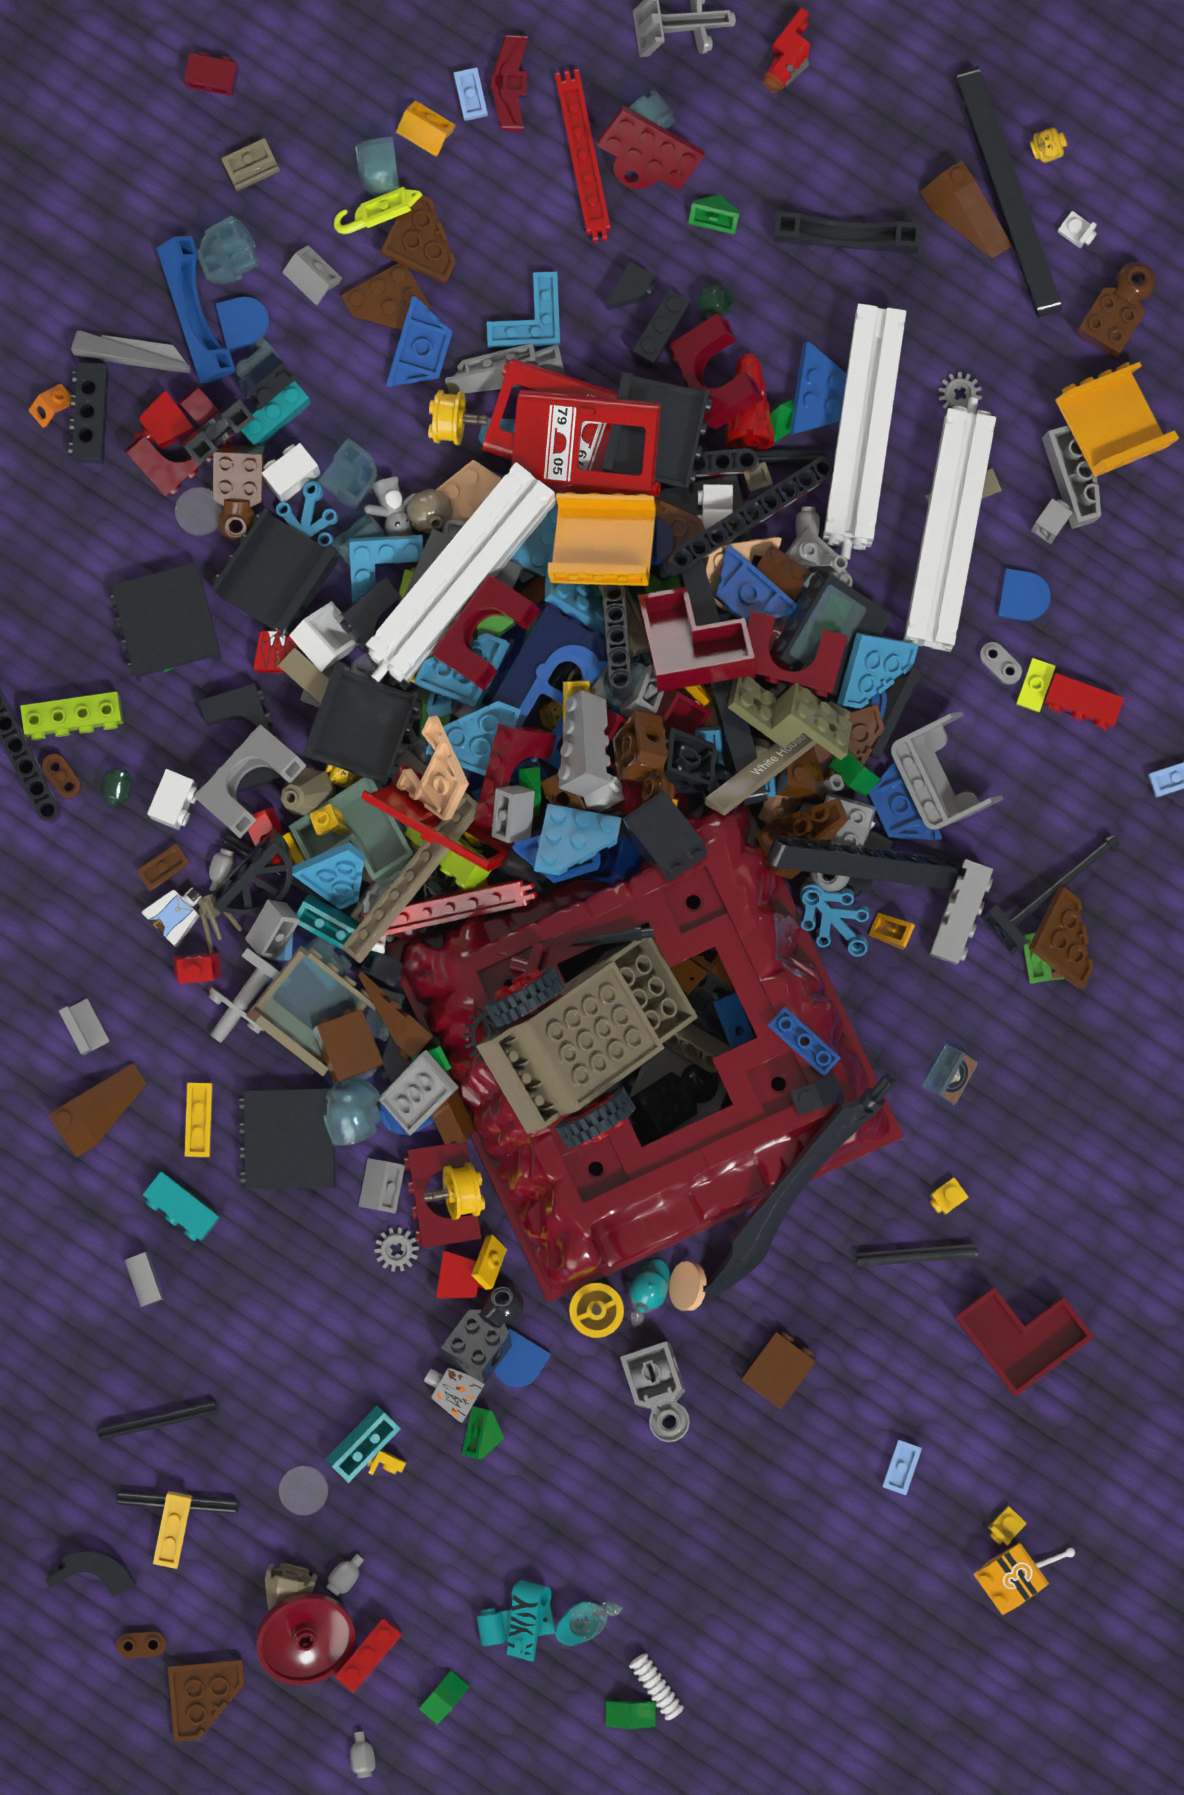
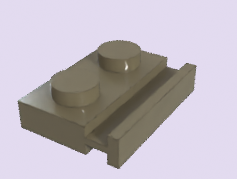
[221,138,280,191]

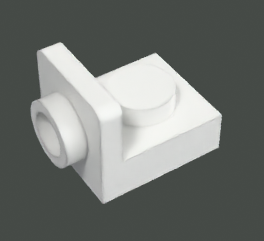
[1057,211,1097,249]

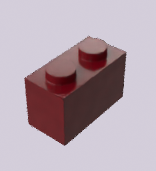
[184,52,239,97]

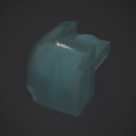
[355,137,399,197]
[197,216,260,284]
[318,438,377,509]
[323,1078,381,1146]

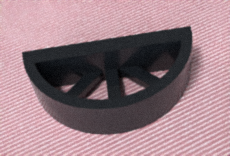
[212,829,293,915]

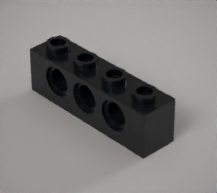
[68,362,109,464]

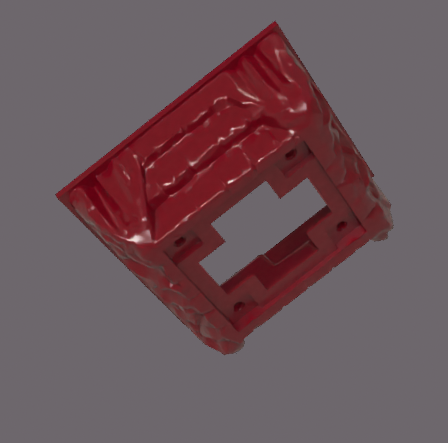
[385,799,904,1303]

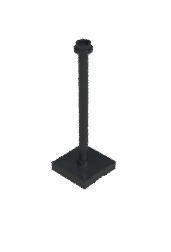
[981,834,1119,955]

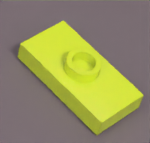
[1016,658,1056,712]

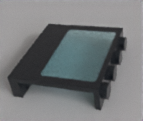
[770,569,893,698]

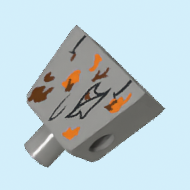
[424,1367,485,1423]

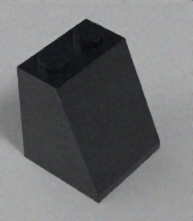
[623,790,708,883]

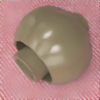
[407,489,453,534]

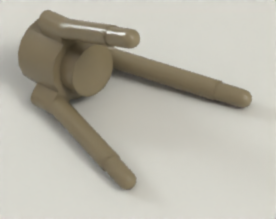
[197,894,242,953]

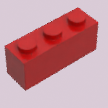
[1043,673,1124,730]
[335,1617,403,1693]

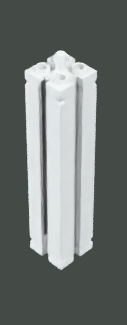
[823,304,906,560]
[903,397,996,652]
[366,462,557,683]

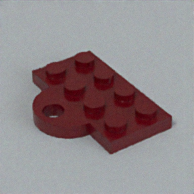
[597,106,705,191]

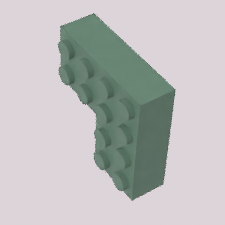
[289,777,418,886]

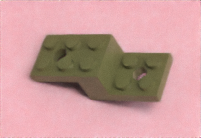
[728,676,852,760]

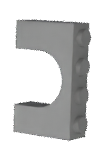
[194,725,306,838]

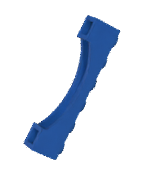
[157,236,236,383]

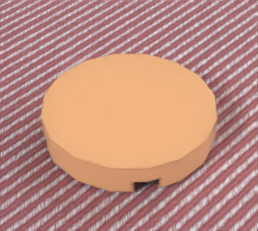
[669,1261,706,1311]

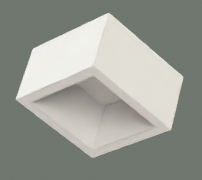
[262,443,321,502]
[289,601,357,672]
[147,769,199,830]

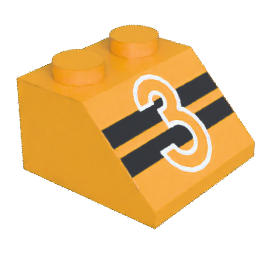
[973,1543,1049,1615]

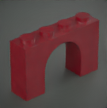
[670,313,764,429]
[124,386,235,496]
[432,574,541,691]
[747,611,848,697]
[475,723,557,828]
[404,1141,482,1248]

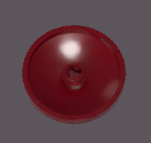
[255,1593,355,1685]

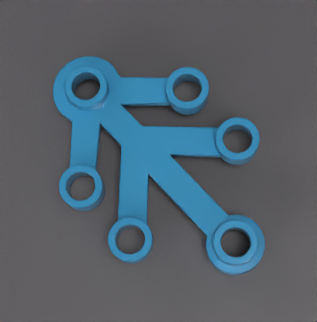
[276,481,338,548]
[800,883,869,957]

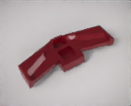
[490,35,529,132]

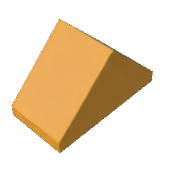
[869,913,915,950]

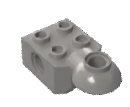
[810,793,877,892]
[620,1341,690,1442]

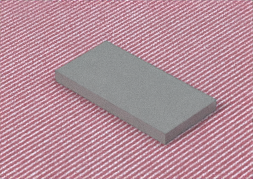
[378,1050,459,1135]

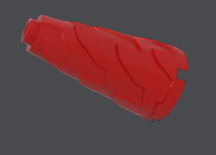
[725,354,774,450]

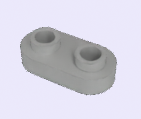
[980,642,1022,685]

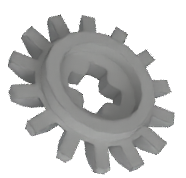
[939,372,982,409]
[374,1227,419,1272]

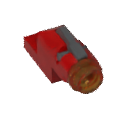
[762,7,810,93]

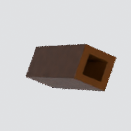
[408,1062,476,1145]

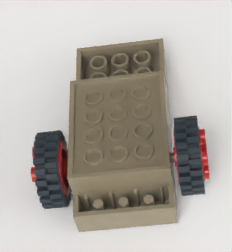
[476,937,698,1148]

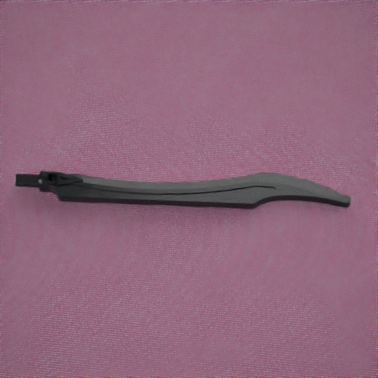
[702,1073,896,1302]

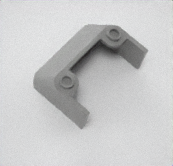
[891,712,1004,830]

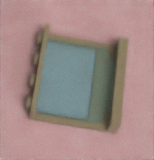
[246,946,377,1076]

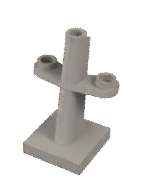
[633,0,736,57]
[785,527,852,588]
[208,948,291,1043]

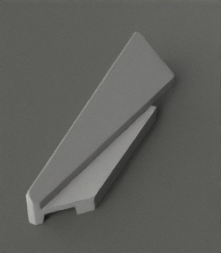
[71,331,191,374]
[445,343,566,395]

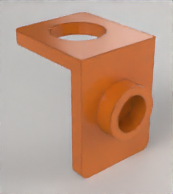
[29,384,71,428]

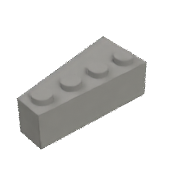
[1042,426,1101,529]
[558,690,611,797]
[929,859,993,965]

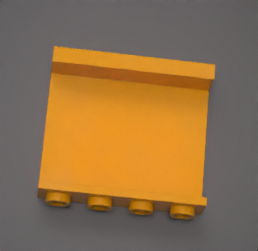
[1055,362,1179,477]
[548,492,656,586]

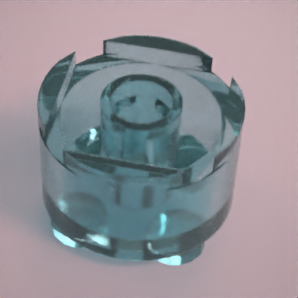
[628,90,675,129]

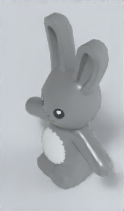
[364,476,424,564]

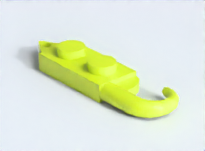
[333,187,422,234]

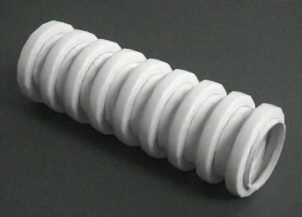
[629,1653,684,1720]

